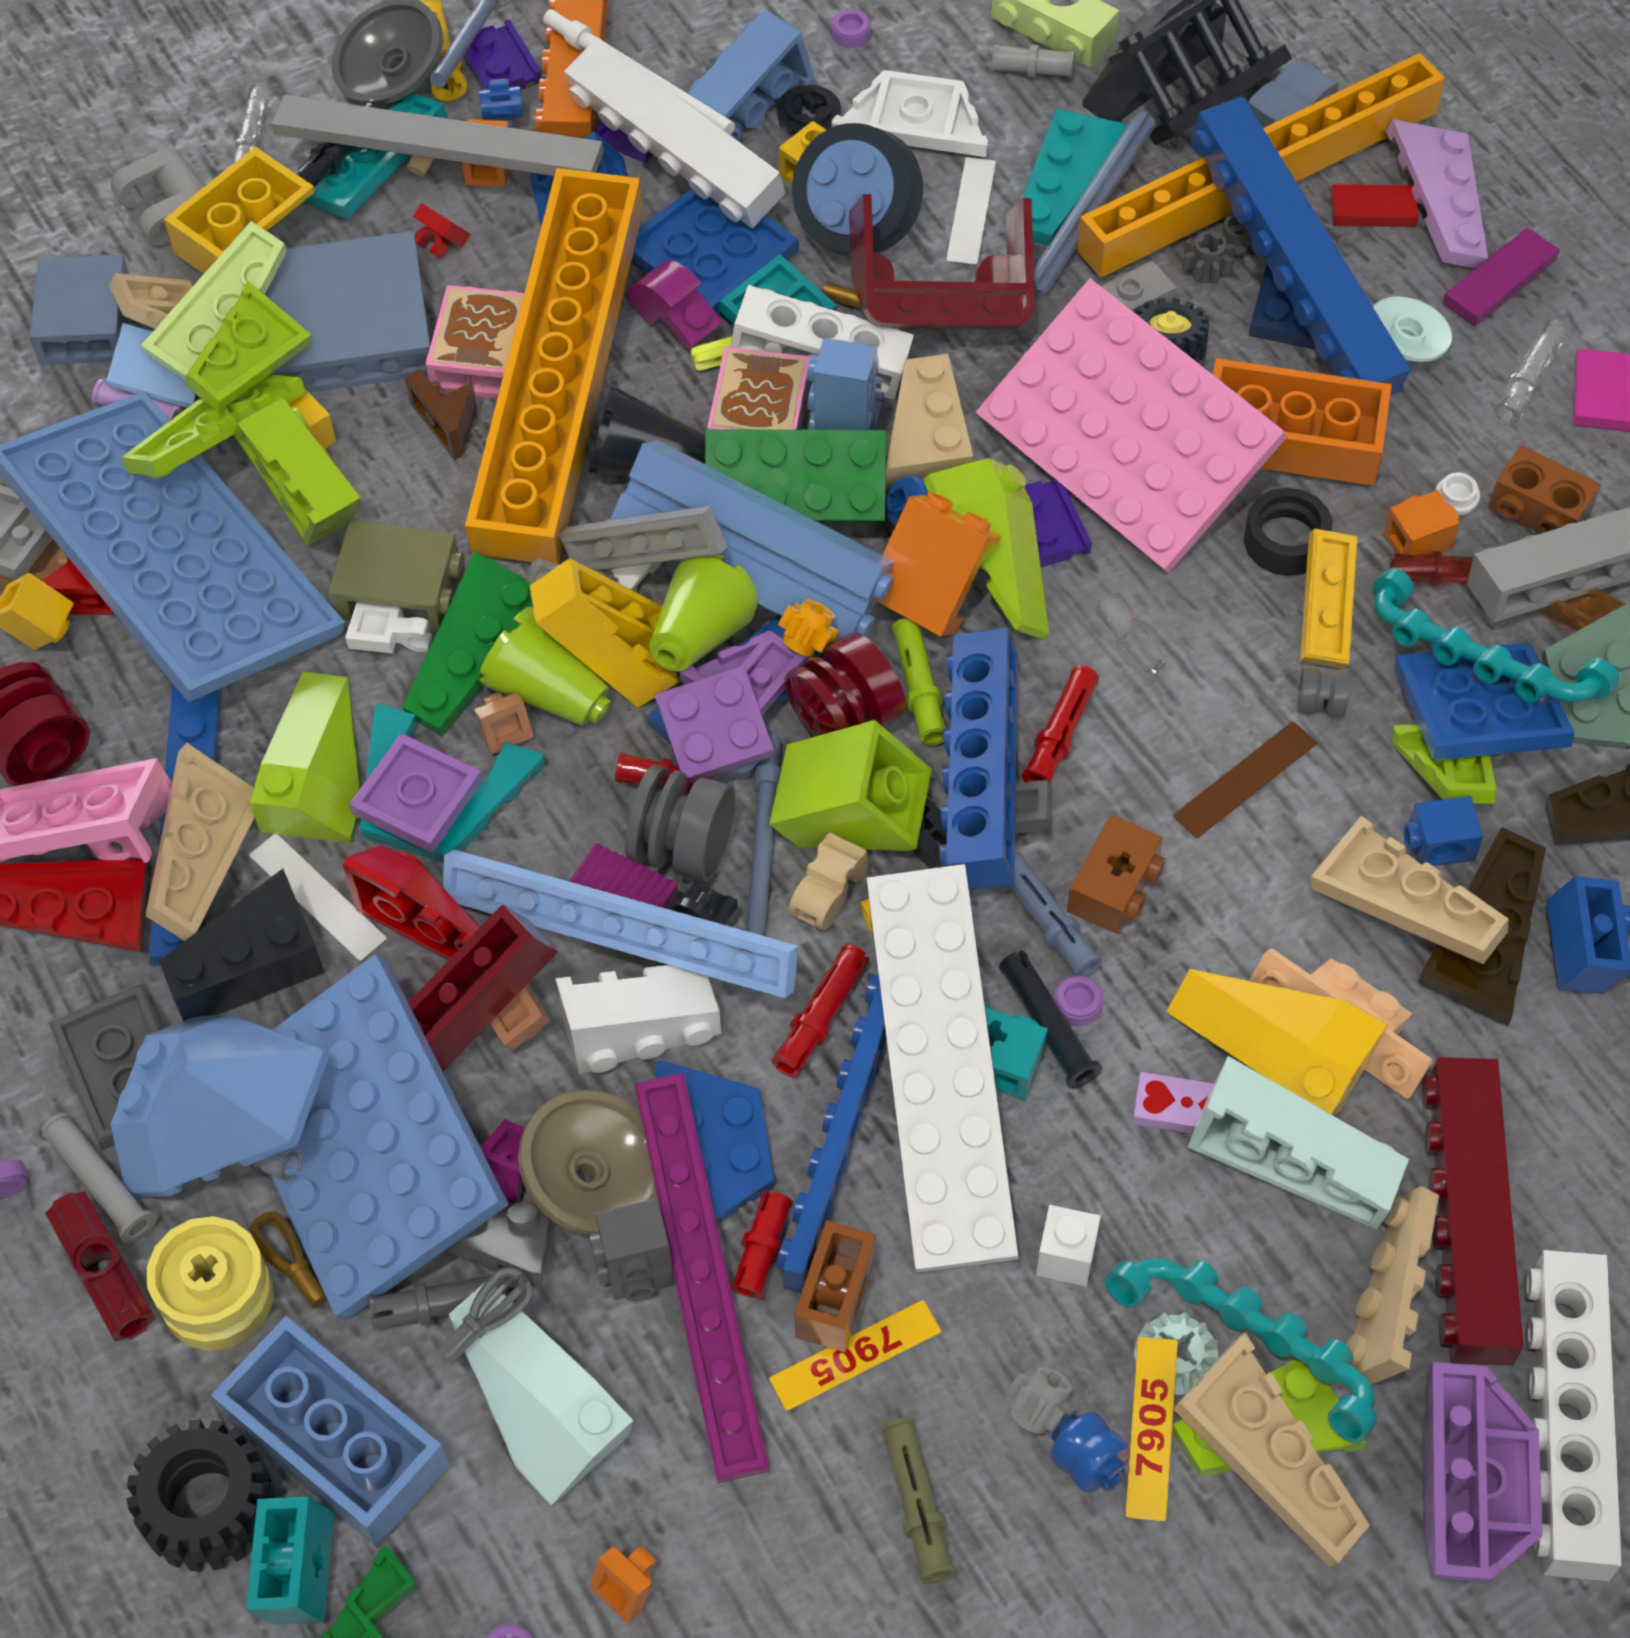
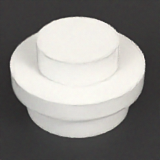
[1436,472,1480,515]

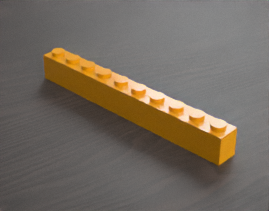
[1077,53,1445,278]

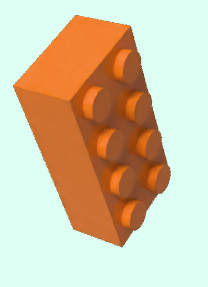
[1213,358,1392,486]

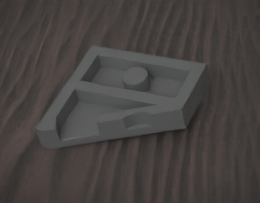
[445,1202,552,1288]

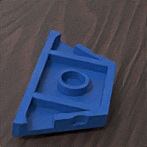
[655,1060,774,1222]

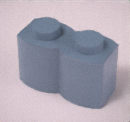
[1248,58,1339,128]

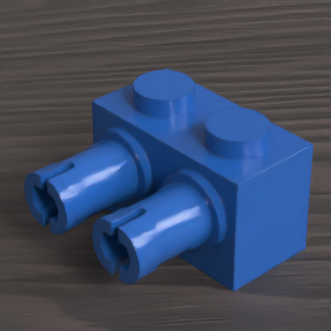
[1546,876,1630,994]

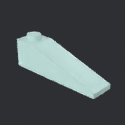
[449,1282,633,1507]

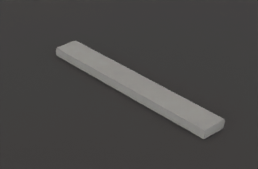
[271,95,603,176]

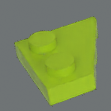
[1391,725,1497,804]

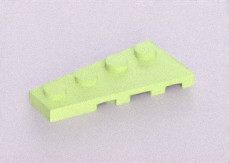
[141,221,287,381]

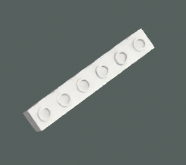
[1525,1250,1621,1581]

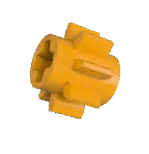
[778,599,839,657]

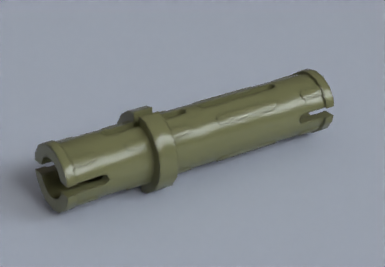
[882,1417,955,1584]

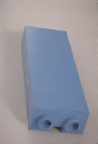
[610,440,895,643]

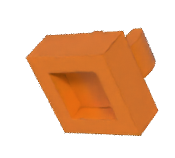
[589,1546,657,1624]

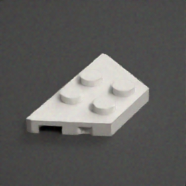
[831,70,988,157]

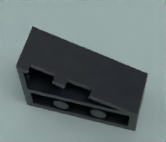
[159,868,324,1021]

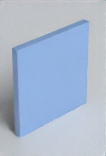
[105,323,196,408]

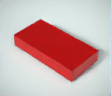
[1330,184,1419,227]

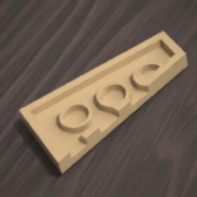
[145,743,255,941]

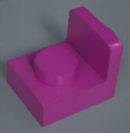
[480,1119,525,1202]

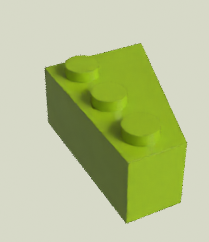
[234,398,361,547]

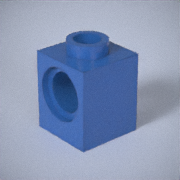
[1403,796,1483,866]

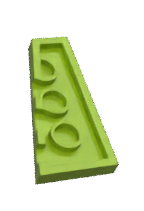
[121,374,306,478]

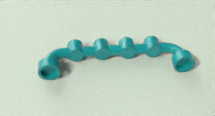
[1373,568,1620,703]
[1104,1258,1377,1443]

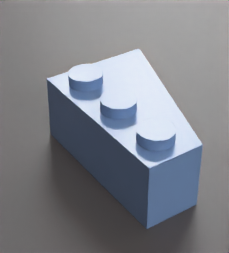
[807,337,885,430]

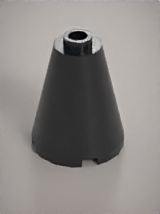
[588,387,706,476]

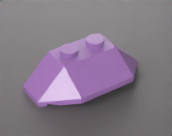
[1423,1362,1543,1583]

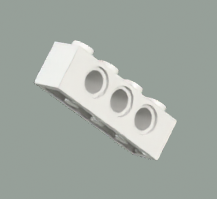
[730,285,914,400]

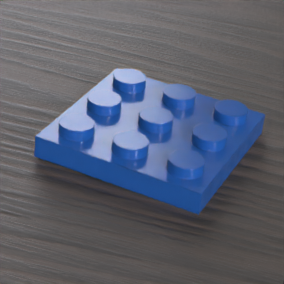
[631,189,799,315]
[1394,643,1575,760]

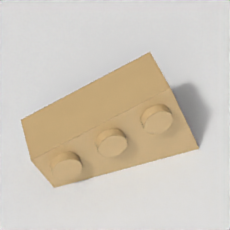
[885,354,973,501]

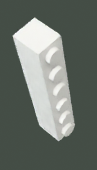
[564,37,785,229]

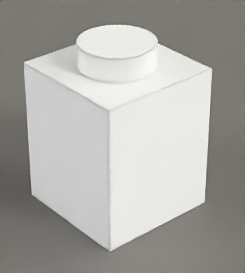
[1036,1205,1100,1287]

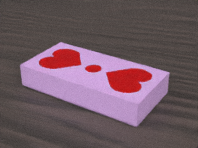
[1132,1072,1214,1134]

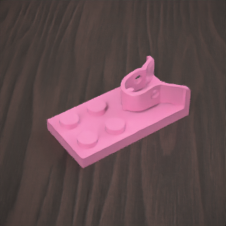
[0,758,172,863]

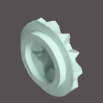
[1134,1312,1218,1395]

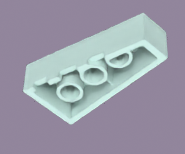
[1187,1056,1409,1230]

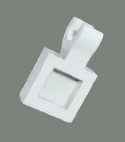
[345,602,433,654]

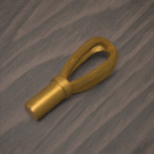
[249,1211,327,1308]

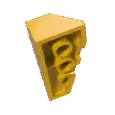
[1166,969,1389,1115]

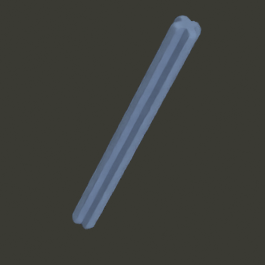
[1034,111,1156,298]

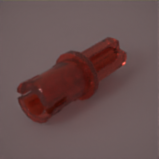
[1390,551,1474,587]

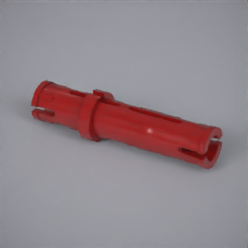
[1022,665,1099,786]
[771,944,870,1078]

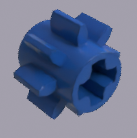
[479,78,523,128]

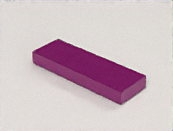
[1443,227,1560,327]

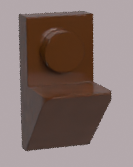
[405,369,477,460]

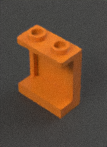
[877,491,1001,637]

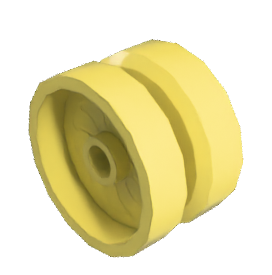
[147,1216,274,1351]

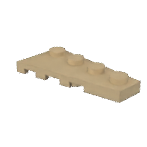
[1311,816,1509,964]
[1346,1186,1439,1385]
[1173,1333,1370,1568]

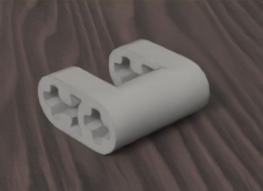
[111,148,205,247]

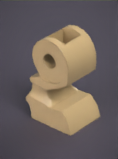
[788,832,869,931]

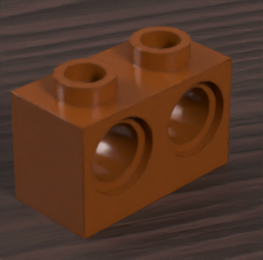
[1488,445,1601,534]

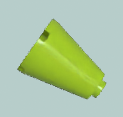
[649,554,759,671]
[479,607,611,726]

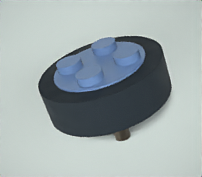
[792,123,923,254]

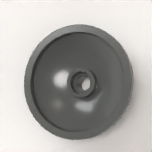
[332,0,443,105]

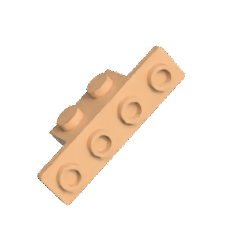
[1249,949,1433,1099]

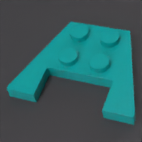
[360,703,545,863]

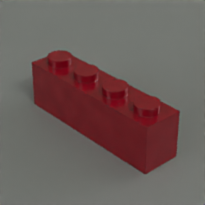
[408,904,558,1072]

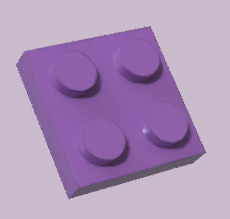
[655,666,774,784]
[349,733,483,853]

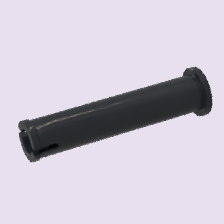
[999,951,1102,1089]

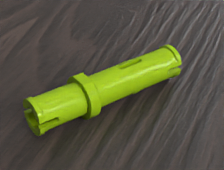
[892,618,946,746]

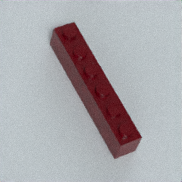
[1422,1057,1524,1366]

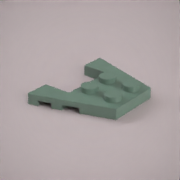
[1541,602,1630,749]

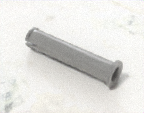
[41,1113,157,1244]

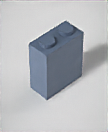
[29,255,129,365]

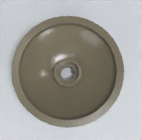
[518,1090,659,1236]

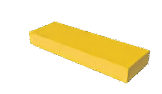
[1300,529,1358,669]

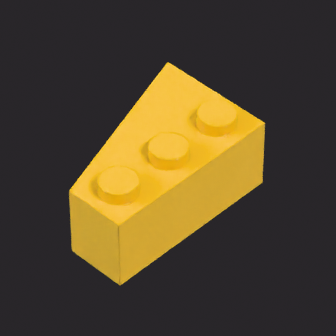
[530,558,679,708]

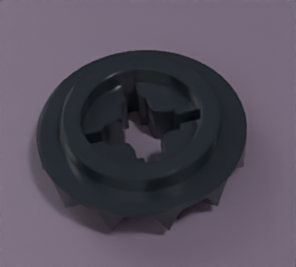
[776,85,841,135]

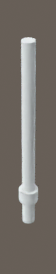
[543,9,735,135]

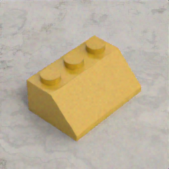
[164,147,315,274]

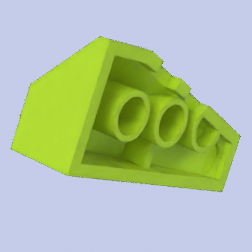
[923,458,1049,640]
[250,671,360,844]

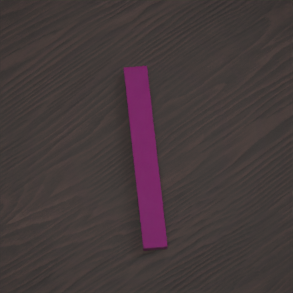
[634,1073,770,1484]

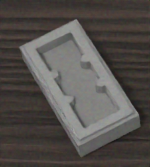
[1101,260,1177,313]

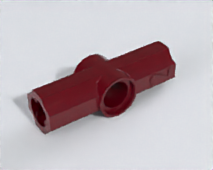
[45,1191,156,1342]

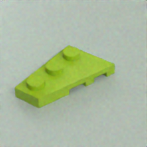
[185,281,311,413]
[1172,1359,1366,1477]

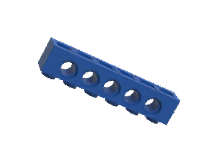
[940,627,1018,890]

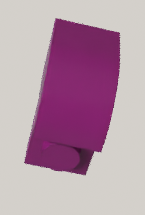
[624,260,723,351]

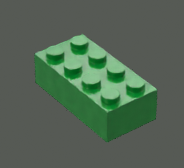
[705,429,886,526]

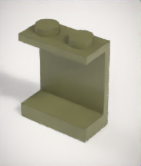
[328,520,465,632]

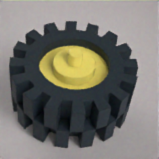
[1135,298,1210,363]

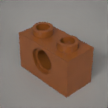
[794,1220,876,1352]

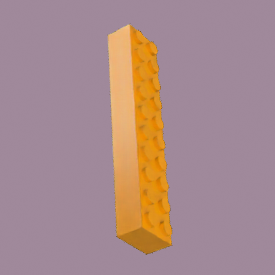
[465,168,643,566]

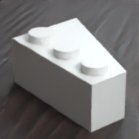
[555,965,721,1074]

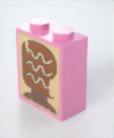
[425,285,524,399]
[707,347,811,430]

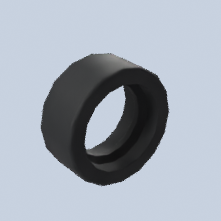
[1244,487,1333,576]

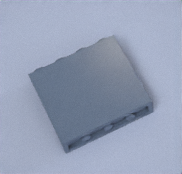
[265,231,430,393]

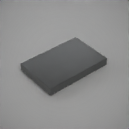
[49,983,162,1151]

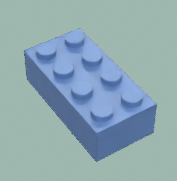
[211,1316,450,1548]

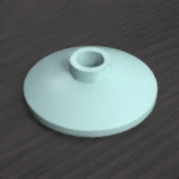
[1373,296,1452,362]

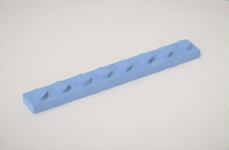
[443,849,798,998]

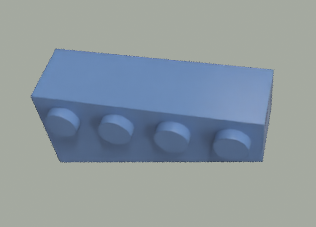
[688,9,815,142]

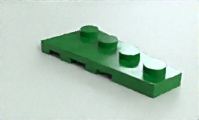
[402,551,533,737]

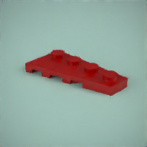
[0,859,150,952]

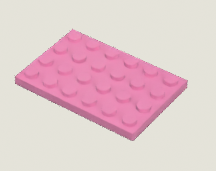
[975,278,1288,574]

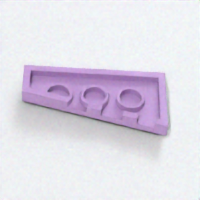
[1386,119,1488,269]

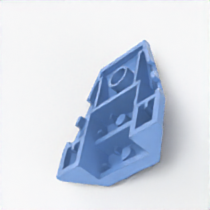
[110,1014,330,1198]

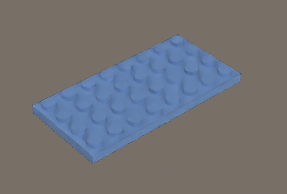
[0,391,345,702]

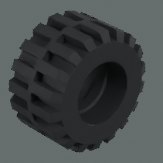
[126,1419,274,1572]

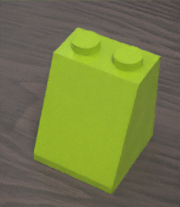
[769,720,932,851]

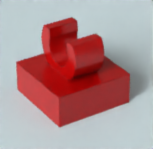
[413,203,471,259]

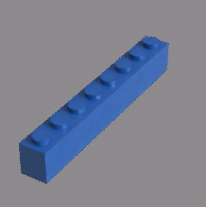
[1191,96,1411,395]

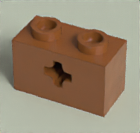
[1067,814,1166,935]

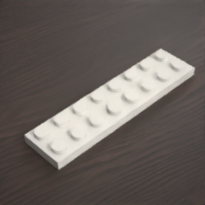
[867,864,1019,1273]

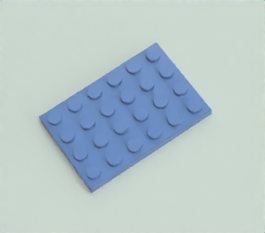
[264,954,509,1320]

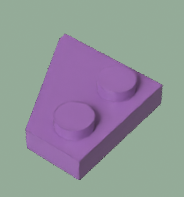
[680,631,807,716]

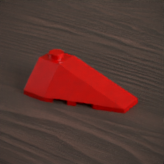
[342,845,480,960]

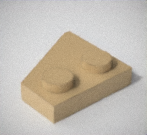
[108,273,193,329]

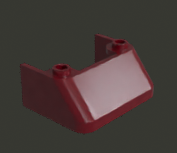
[849,194,1035,329]

